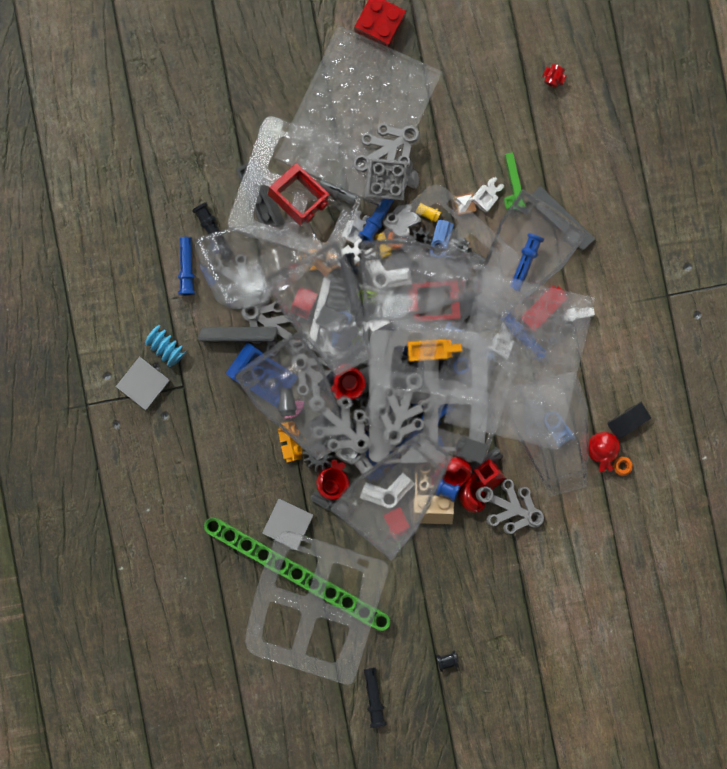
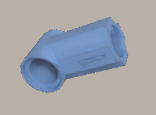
[430,220,454,260]

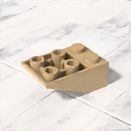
[414,462,454,524]

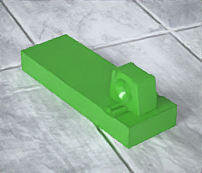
[504,152,526,212]

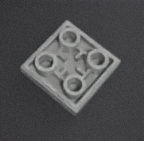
[365,158,407,200]
[116,356,170,410]
[262,499,313,550]

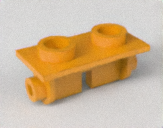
[277,422,303,463]

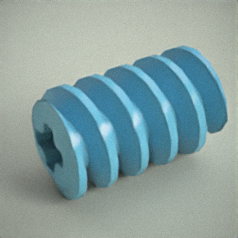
[145,325,187,367]

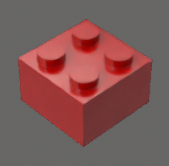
[354,0,406,49]

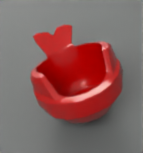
[331,367,366,400]
[587,432,620,473]
[430,457,471,487]
[316,460,349,500]
[458,474,486,513]

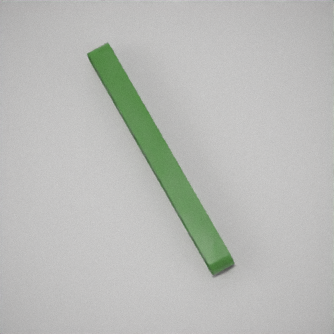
[204,517,390,631]

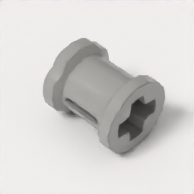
[351,452,376,478]

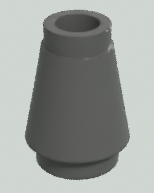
[278,388,297,416]

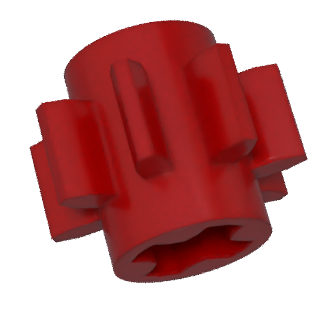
[542,64,567,88]

